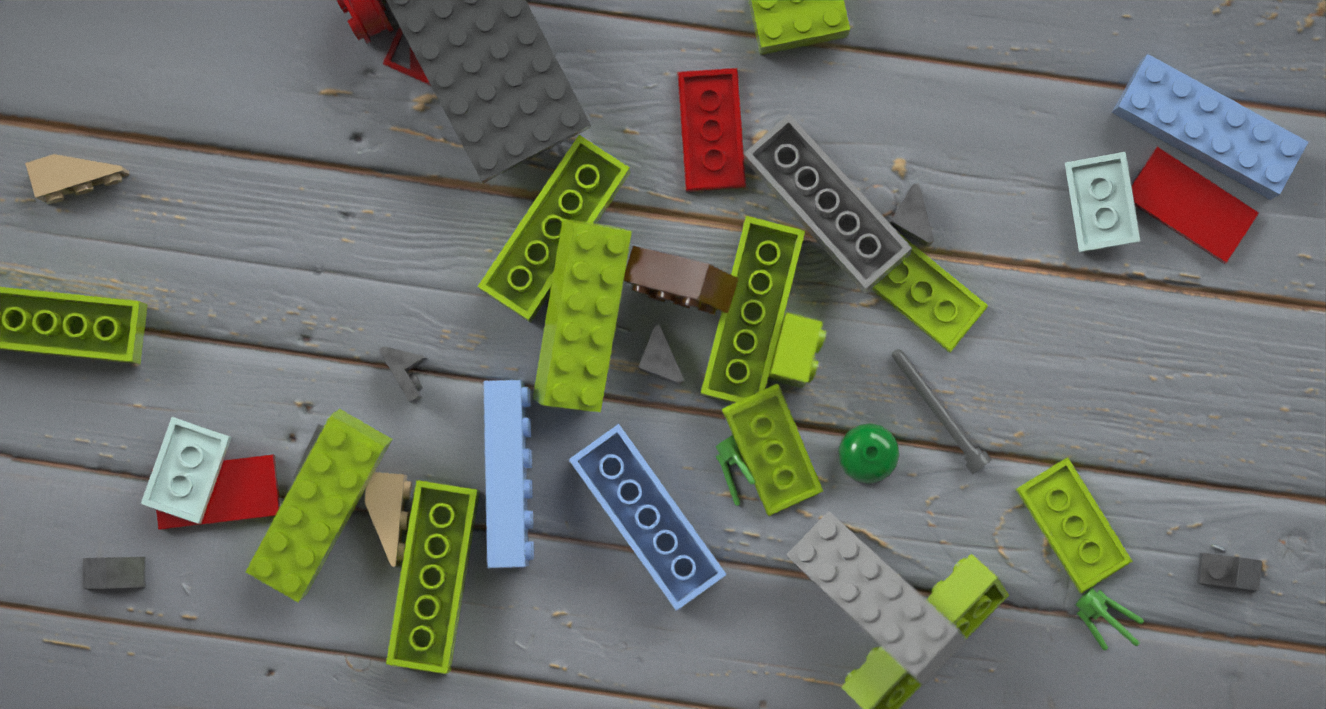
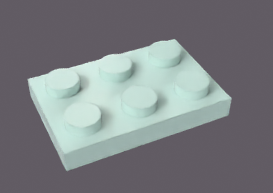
[1065,152,1141,253]
[141,417,232,524]

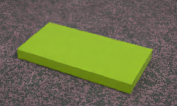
[871,232,988,353]
[722,384,824,516]
[1015,457,1133,593]

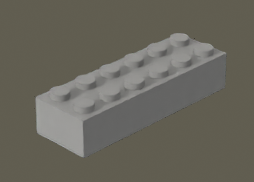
[743,114,912,294]
[786,511,967,686]

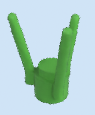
[715,435,755,506]
[1075,588,1144,651]

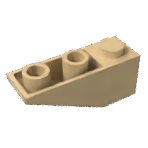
[25,154,130,204]
[365,472,412,567]

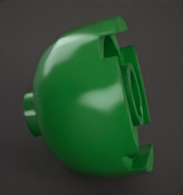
[838,423,900,484]

